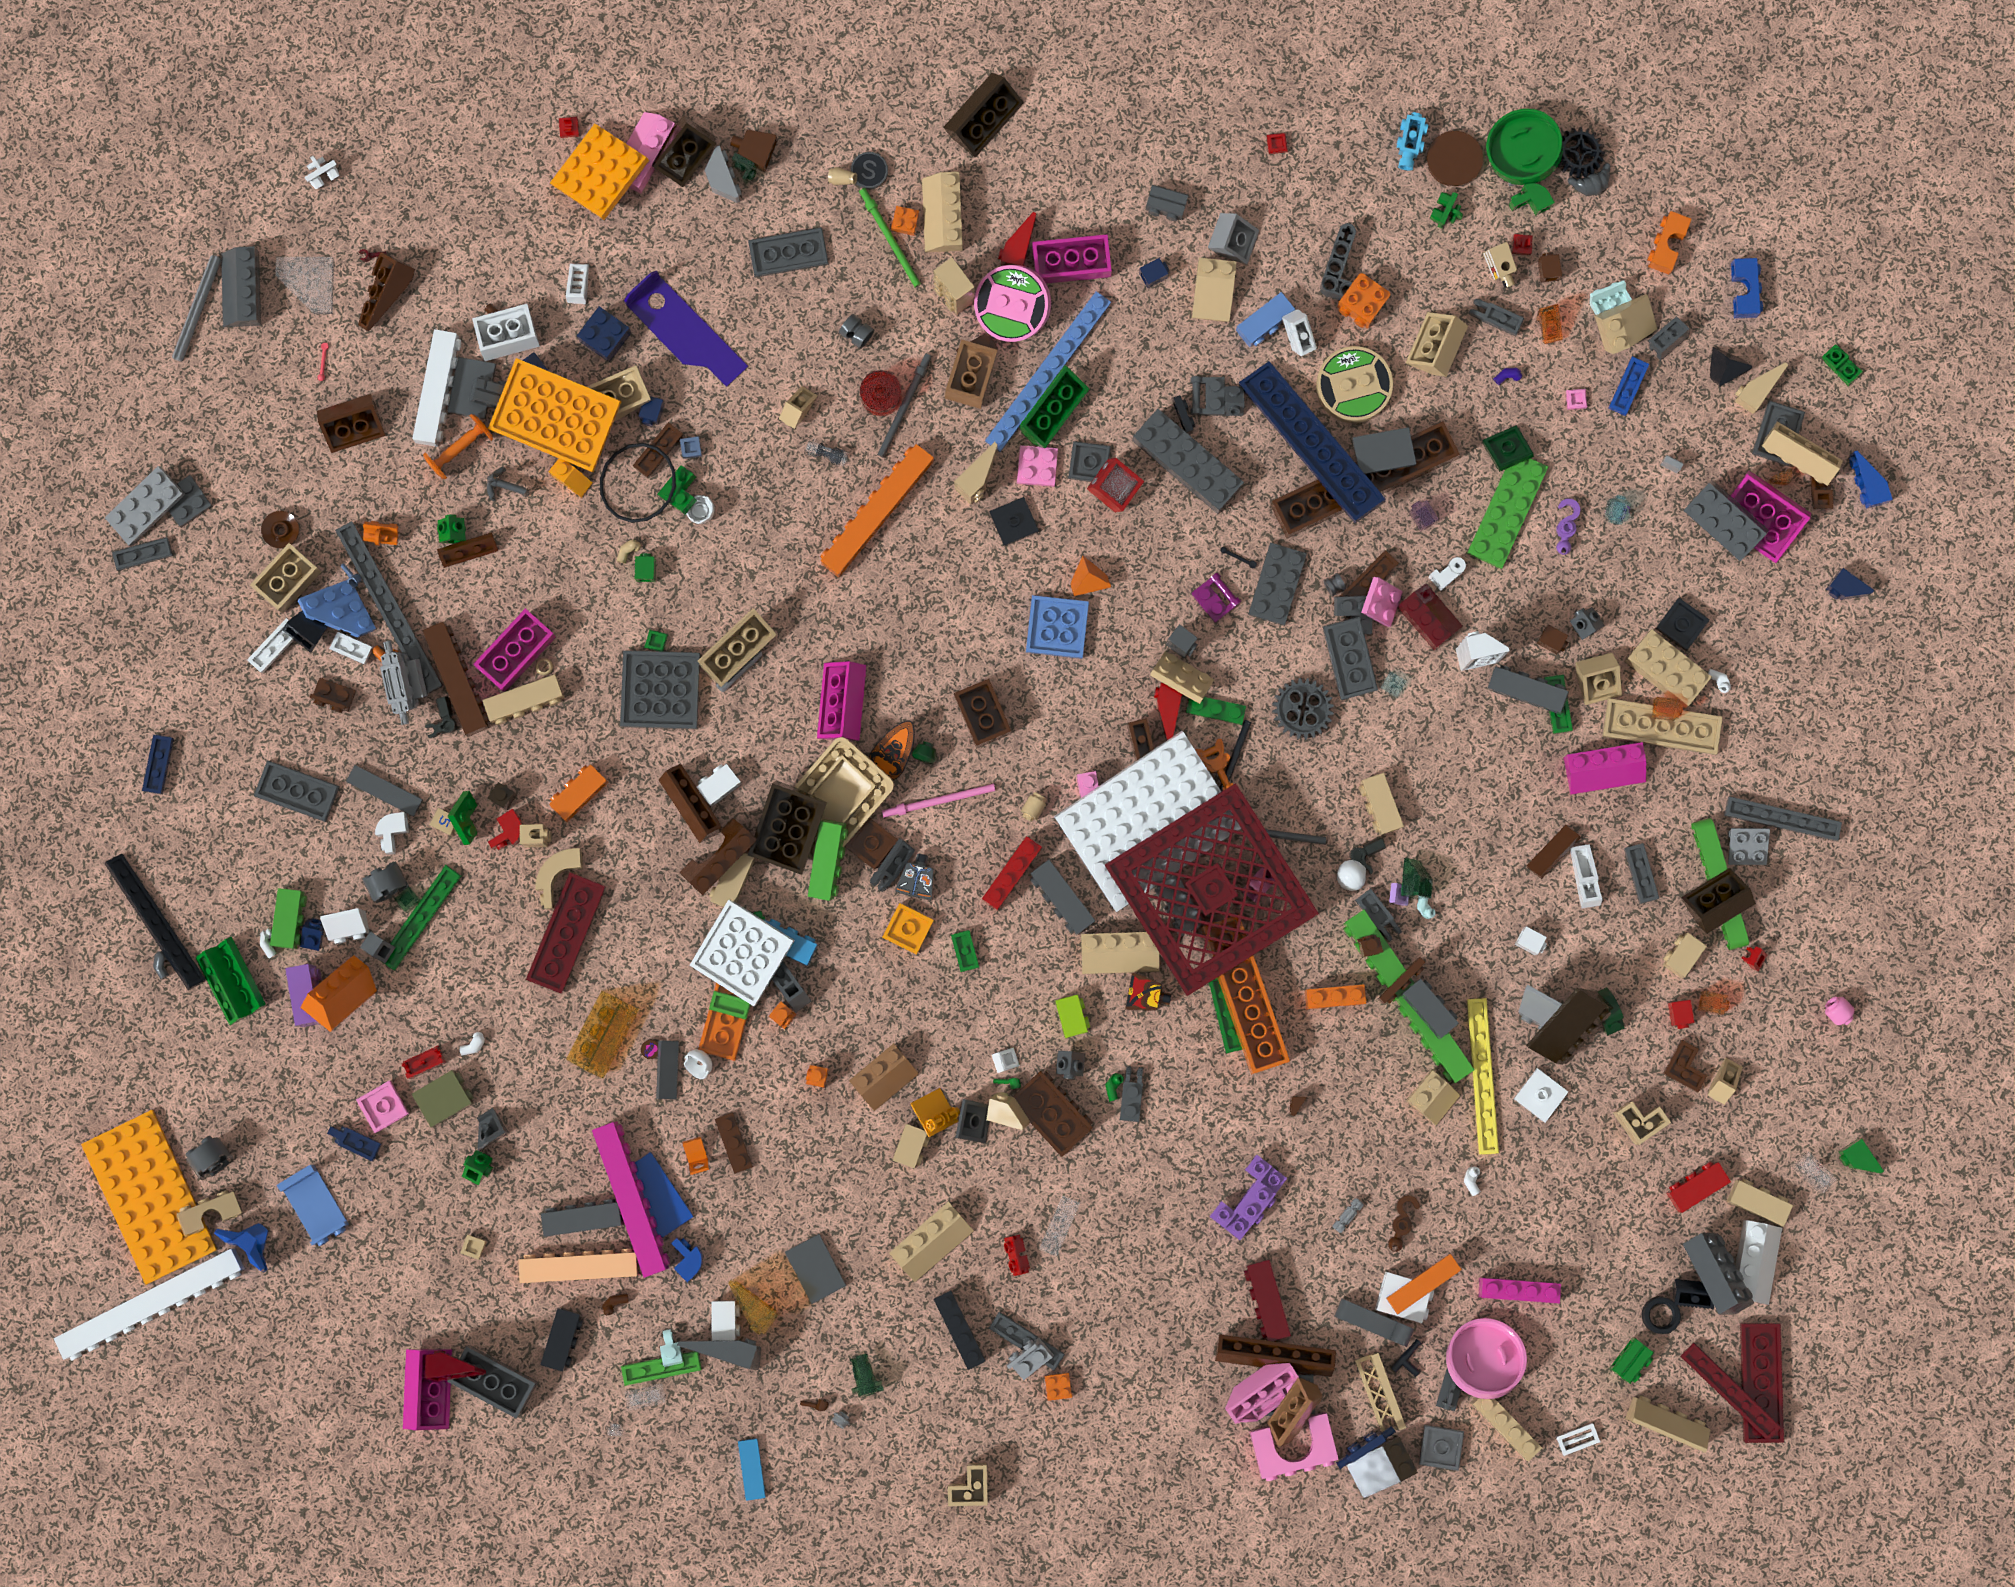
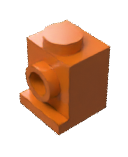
[769,1001,797,1029]
[806,1065,829,1088]

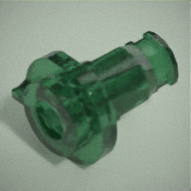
[849,1354,884,1398]

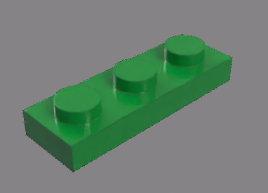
[1544,674,1573,734]
[1186,697,1246,725]

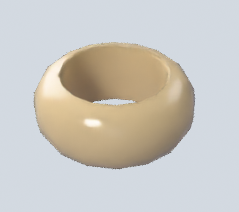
[535,658,553,675]

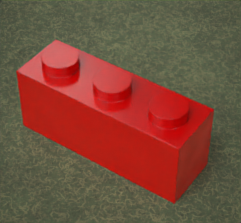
[1666,1161,1731,1213]

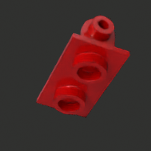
[1004,1234,1030,1276]

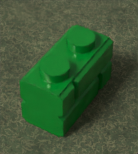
[1609,1337,1654,1384]

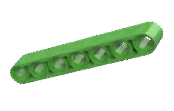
[1691,818,1749,950]

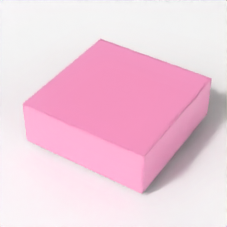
[1566,389,1587,410]

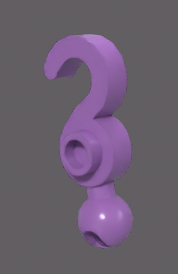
[1556,499,1580,555]

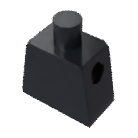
[282,611,327,653]

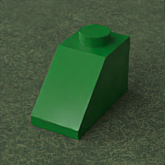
[1838,1139,1884,1174]

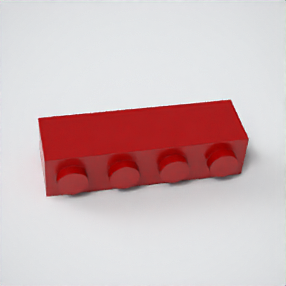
[982,836,1042,911]

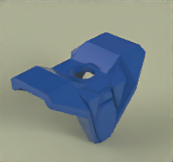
[214,1223,268,1273]

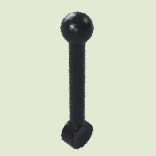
[1220,546,1257,569]

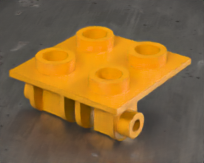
[910,1088,960,1137]

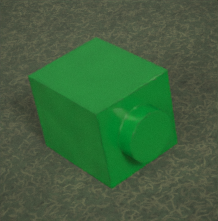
[634,553,656,582]

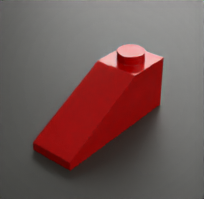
[998,212,1036,266]
[1154,682,1182,741]

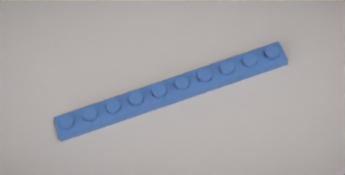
[985,291,1111,452]

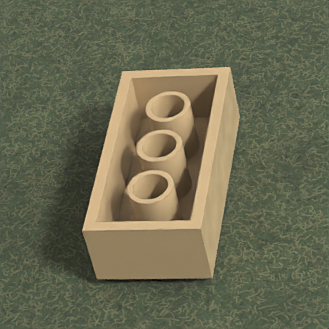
[1624,629,1712,709]

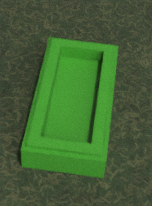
[709,991,751,1020]

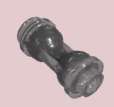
[806,438,849,467]

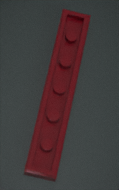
[1680,1342,1782,1441]

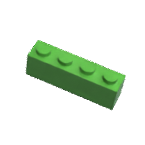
[807,819,848,901]

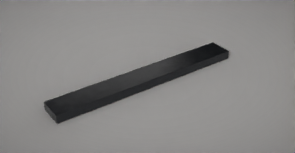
[105,854,206,991]

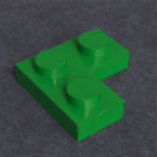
[657,465,697,515]
[448,791,478,845]

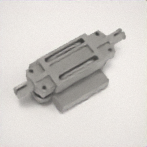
[380,641,427,725]

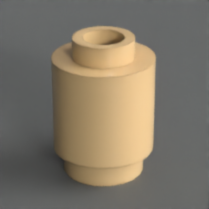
[1021,792,1047,822]

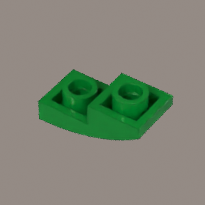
[1822,344,1863,387]

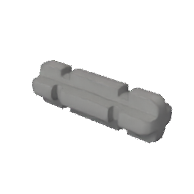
[1332,1198,1363,1233]

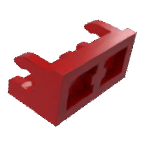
[401,1046,446,1079]

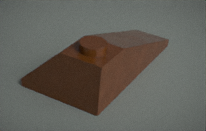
[358,252,415,331]

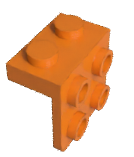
[1337,273,1390,329]

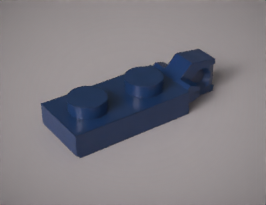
[327,1126,382,1162]

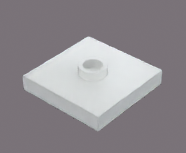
[1514,1068,1568,1123]

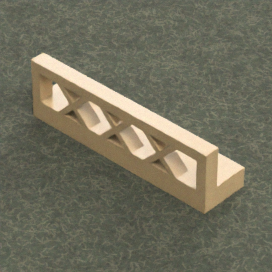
[1355,1352,1406,1432]

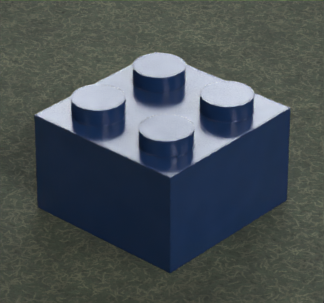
[577,306,632,363]

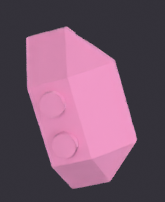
[1225,1363,1299,1424]

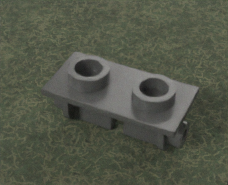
[1436,1368,1461,1412]

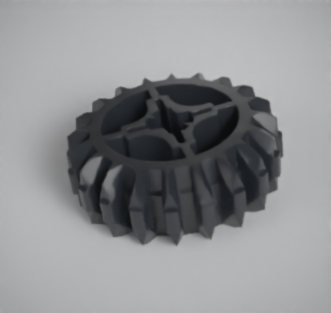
[1558,127,1605,178]

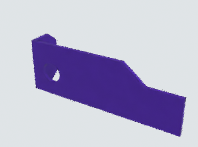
[624,270,748,387]

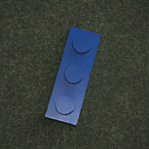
[1608,356,1649,416]

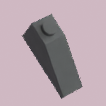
[772,961,811,1012]

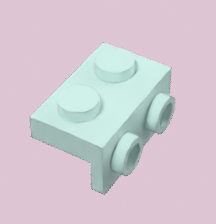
[1590,280,1632,315]

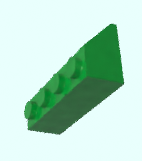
[1020,365,1089,448]

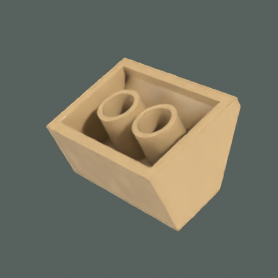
[1406,312,1468,377]

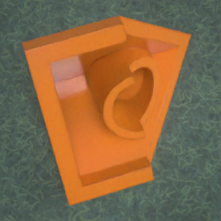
[1070,556,1111,596]

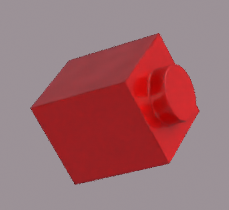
[1668,1000,1694,1029]

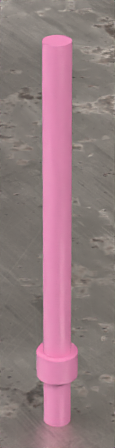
[882,784,995,818]

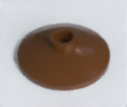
[261,511,300,549]

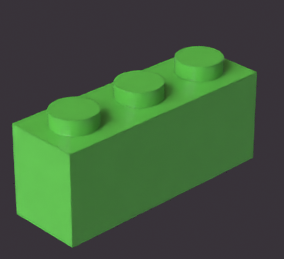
[270,888,307,949]

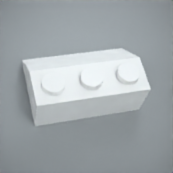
[472,304,540,361]

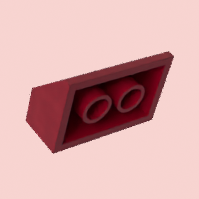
[1397,583,1463,650]

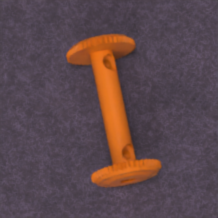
[423,414,493,479]

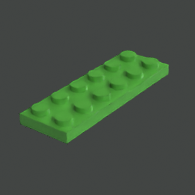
[1467,458,1548,569]

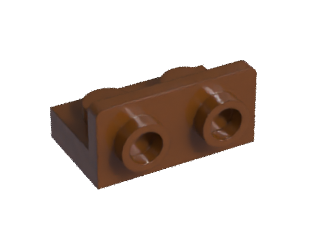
[310,678,356,713]

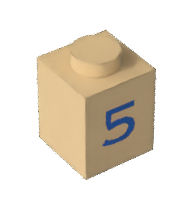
[429,808,457,837]

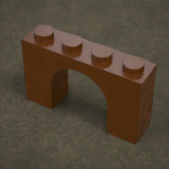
[679,818,757,896]

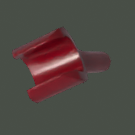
[359,249,387,262]

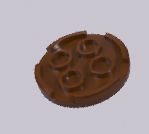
[1427,131,1483,186]

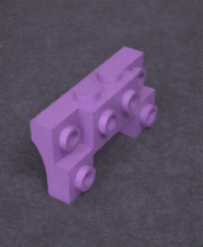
[1209,1154,1287,1240]

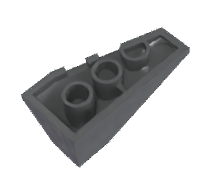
[677,1338,761,1370]

